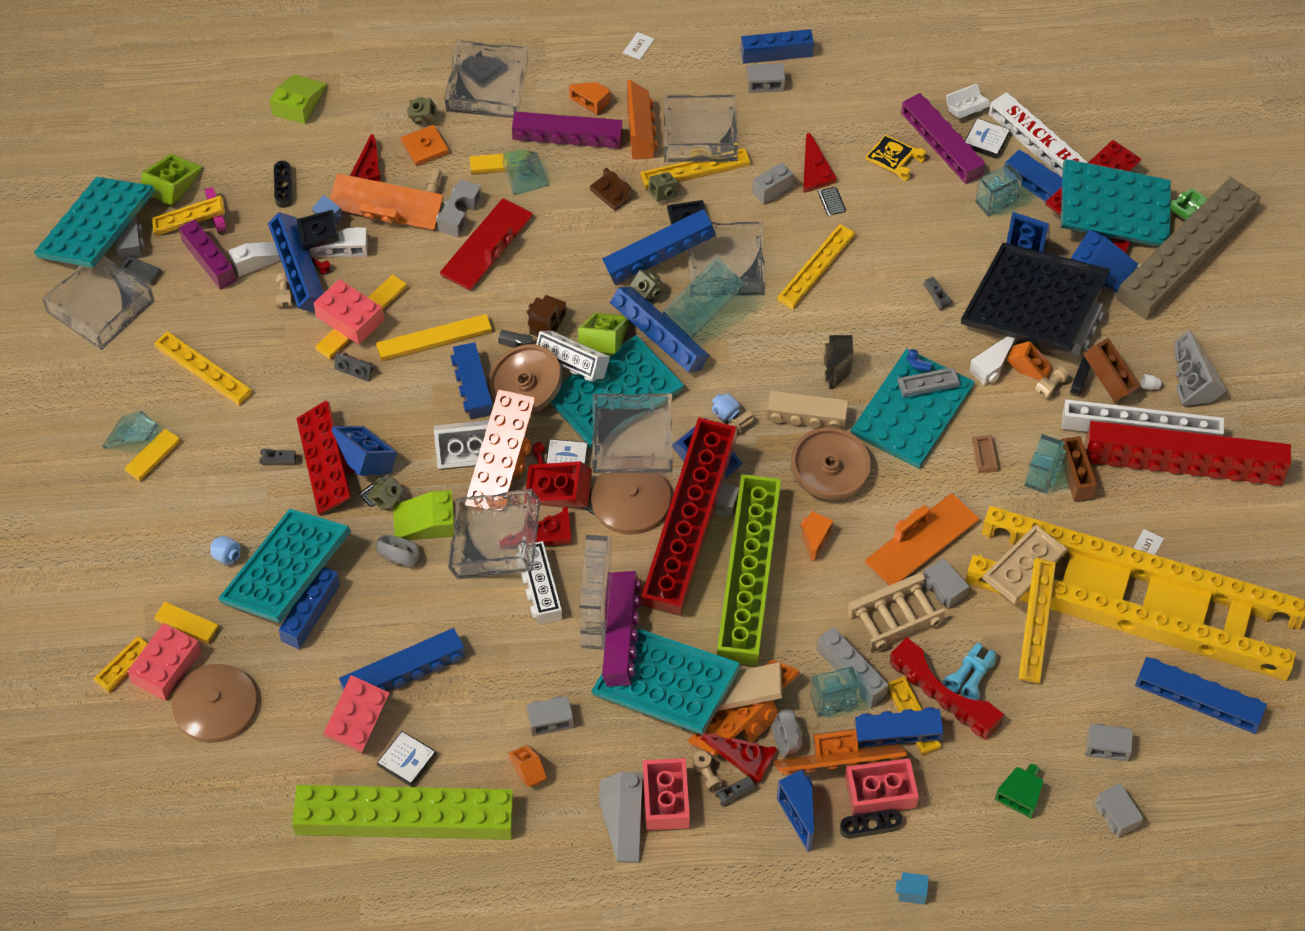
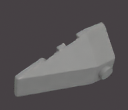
[1175,330,1226,406]
[599,772,643,863]

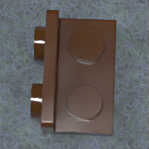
[590,168,631,211]

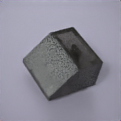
[823,335,854,389]

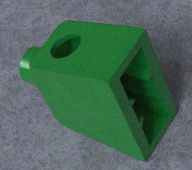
[994,764,1044,819]

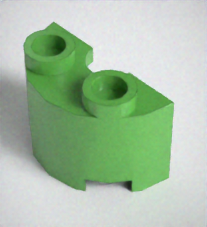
[1170,188,1208,221]

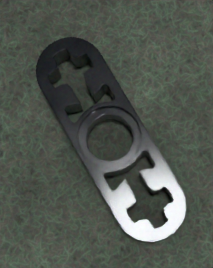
[274,161,292,208]
[1070,347,1091,396]
[840,809,902,839]

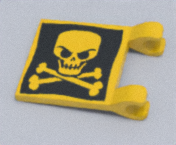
[865,135,926,181]

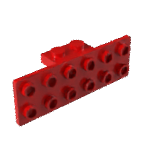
[1045,140,1141,216]
[440,198,533,290]
[296,400,355,516]

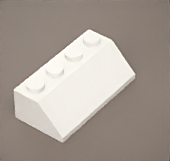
[434,420,489,469]

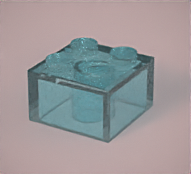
[975,164,1023,217]
[1024,434,1066,494]
[810,666,861,717]

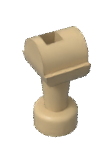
[275,273,292,307]
[1035,367,1070,399]
[693,750,723,792]

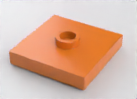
[401,124,449,166]

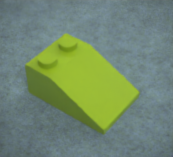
[269,74,327,124]
[140,153,202,205]
[578,312,630,356]
[393,490,455,540]

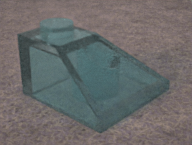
[503,149,549,195]
[102,410,159,449]

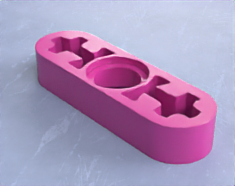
[204,187,226,233]

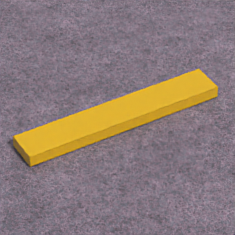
[640,148,750,190]
[777,224,855,309]
[315,274,407,360]
[376,314,492,361]
[154,331,252,406]
[1018,558,1056,684]

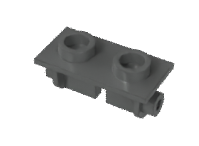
[334,352,376,382]

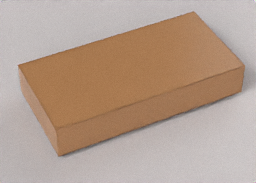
[972,435,998,473]

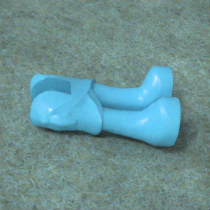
[942,642,997,700]

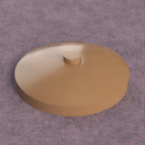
[487,344,563,414]
[790,427,871,500]
[591,463,671,535]
[172,664,257,743]

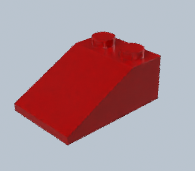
[524,461,592,508]

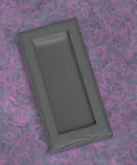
[119,256,162,286]

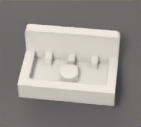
[946,84,990,118]

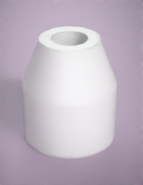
[1140,374,1161,391]

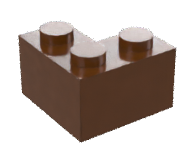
[527,295,567,337]

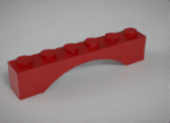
[889,637,1004,740]

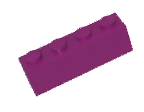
[179,219,236,290]

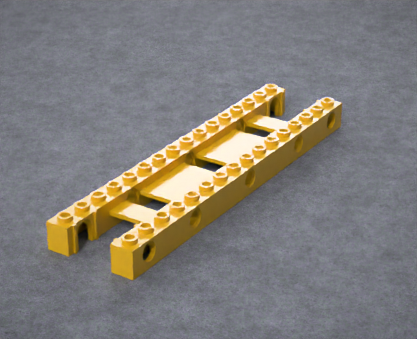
[965,505,1305,681]

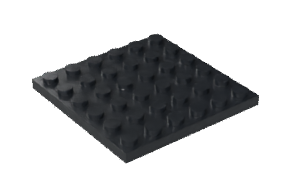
[961,242,1110,353]

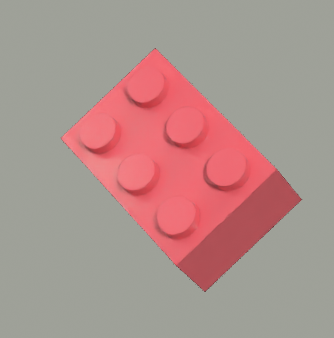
[314,279,384,345]
[127,623,202,701]
[322,675,389,753]
[643,758,690,830]
[845,758,919,816]

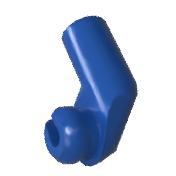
[906,349,931,372]

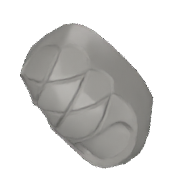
[376,535,419,568]
[771,709,803,757]

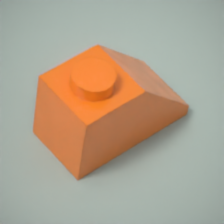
[569,82,611,115]
[1006,342,1052,380]
[800,511,833,561]
[508,745,547,787]

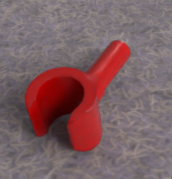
[311,256,332,274]
[532,441,545,464]

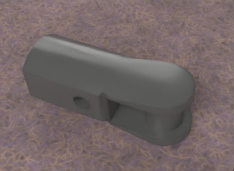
[924,277,951,309]
[498,329,533,347]
[259,448,296,465]
[715,776,755,806]

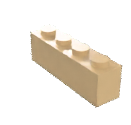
[767,391,848,430]

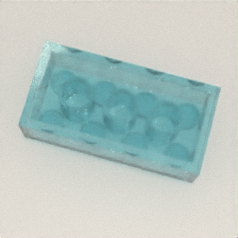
[663,257,744,339]

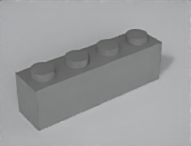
[816,627,889,708]

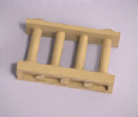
[847,573,945,652]

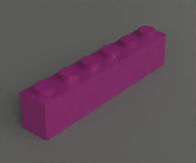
[901,93,985,184]
[512,111,623,148]
[602,571,643,687]

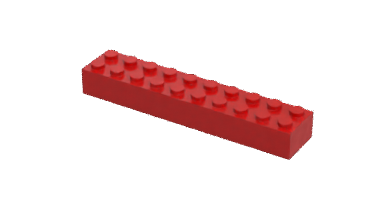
[641,417,737,616]
[1084,421,1291,486]

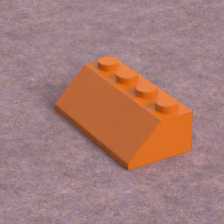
[627,80,657,159]

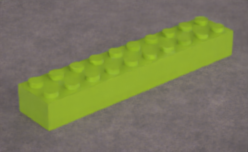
[717,474,781,666]
[292,785,514,840]

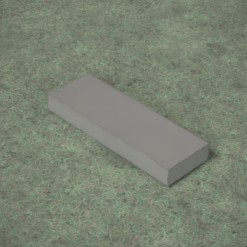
[898,367,960,398]

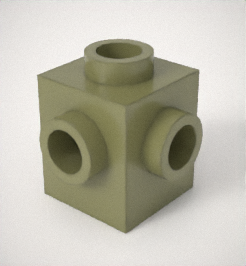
[407,97,437,125]
[648,172,679,201]
[630,270,665,300]
[367,476,404,509]

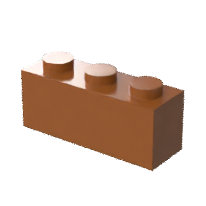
[1083,337,1140,403]
[1058,436,1097,501]

